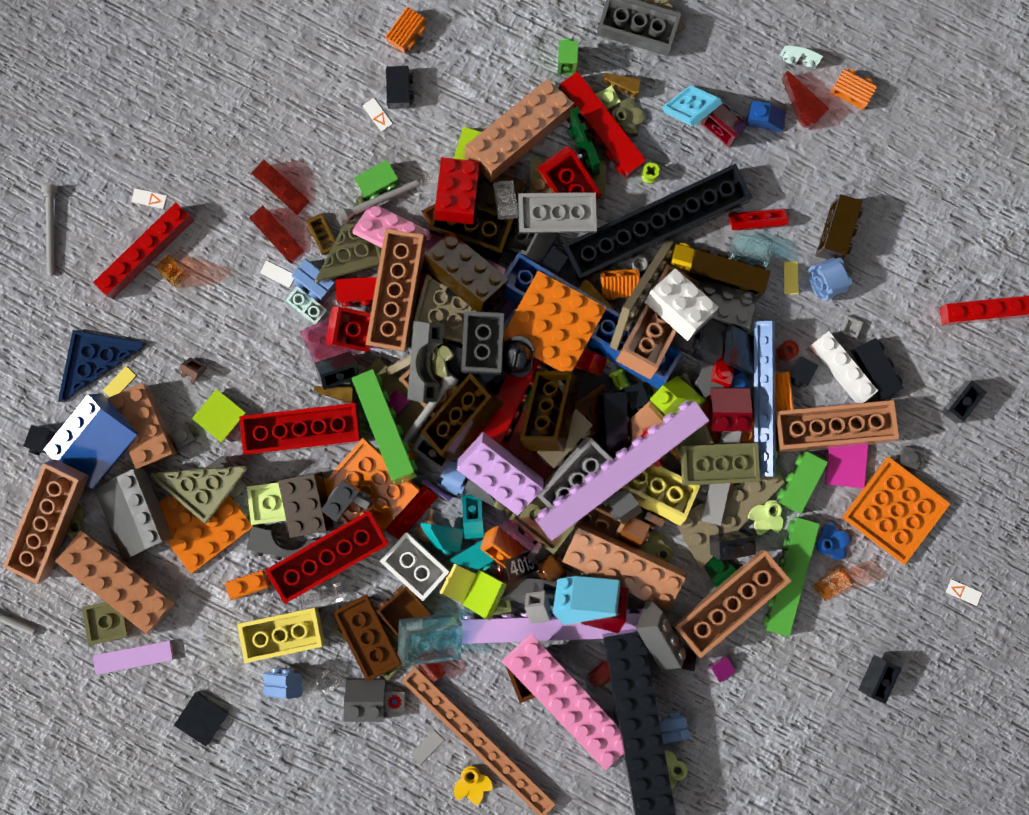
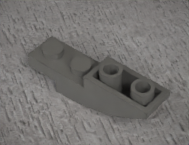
[501,578,557,606]

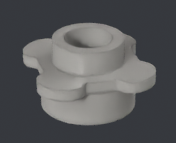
[628,254,649,273]

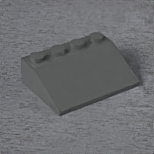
[95,468,173,561]

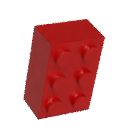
[434,157,480,224]

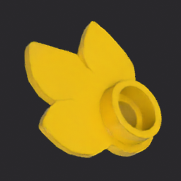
[454,766,492,805]

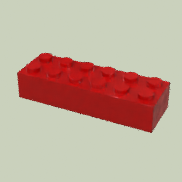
[239,403,361,456]
[265,510,389,605]

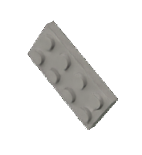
[518,193,597,233]

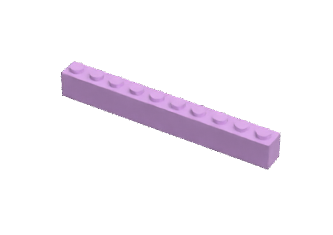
[535,400,709,540]
[459,608,643,644]

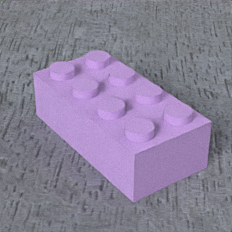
[457,432,543,515]

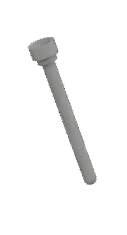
[335,180,420,225]
[42,184,58,276]
[402,372,459,444]

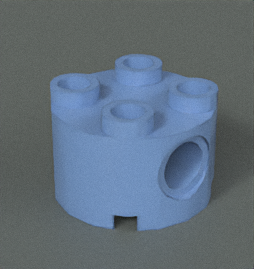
[808,257,852,301]

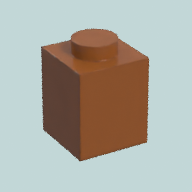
[618,517,651,548]

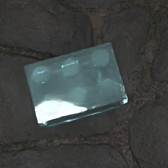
[398,613,463,666]

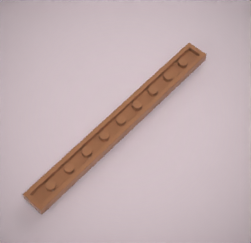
[401,666,556,815]

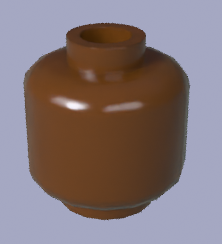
[537,554,566,582]

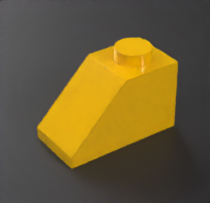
[669,243,694,274]

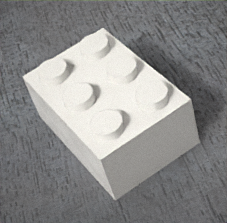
[644,268,719,341]
[380,532,450,601]

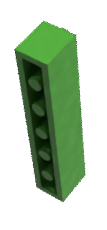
[352,369,418,486]
[762,517,820,637]

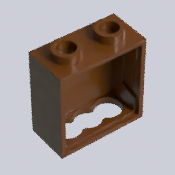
[377,585,433,641]

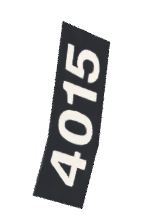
[504,551,539,581]

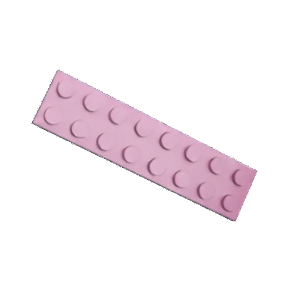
[353,205,506,275]
[502,634,623,770]

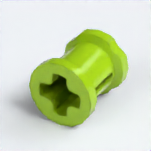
[641,162,660,184]
[609,368,631,392]

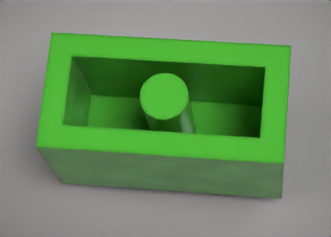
[557,38,578,76]
[354,160,400,201]

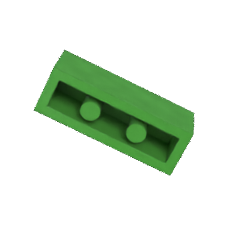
[777,452,828,514]

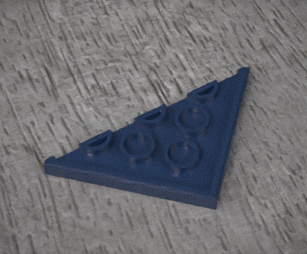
[58,330,146,403]

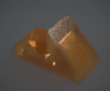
[155,254,190,288]
[812,566,855,601]

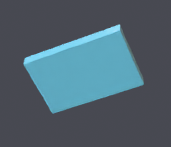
[662,85,722,127]

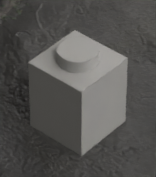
[525,591,551,624]

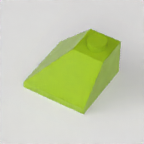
[650,376,707,416]

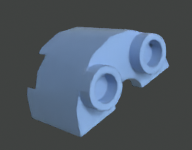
[436,455,466,496]

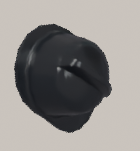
[502,336,534,378]

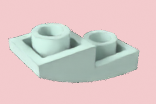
[779,46,823,69]
[285,286,327,325]

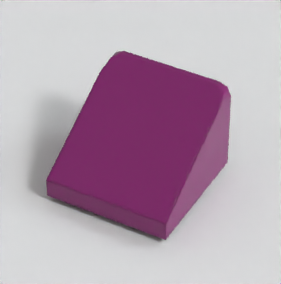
[387,390,410,417]
[709,656,736,682]

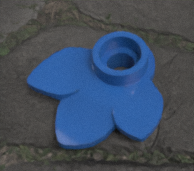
[816,521,851,560]

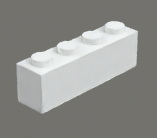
[809,331,878,404]

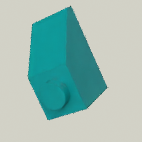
[462,495,484,539]
[421,522,464,555]
[450,540,494,570]

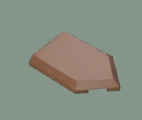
[628,401,667,460]

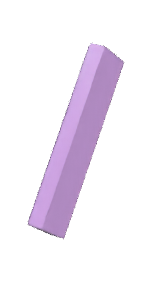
[93,640,174,675]

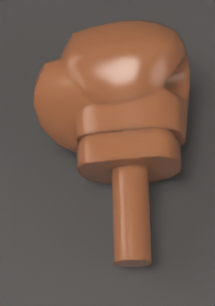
[415,509,436,543]

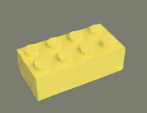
[618,464,700,526]
[237,606,325,663]

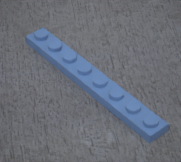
[754,321,776,476]

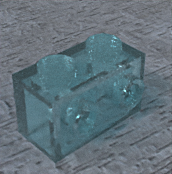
[729,233,773,267]

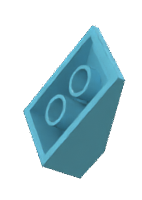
[552,576,621,625]

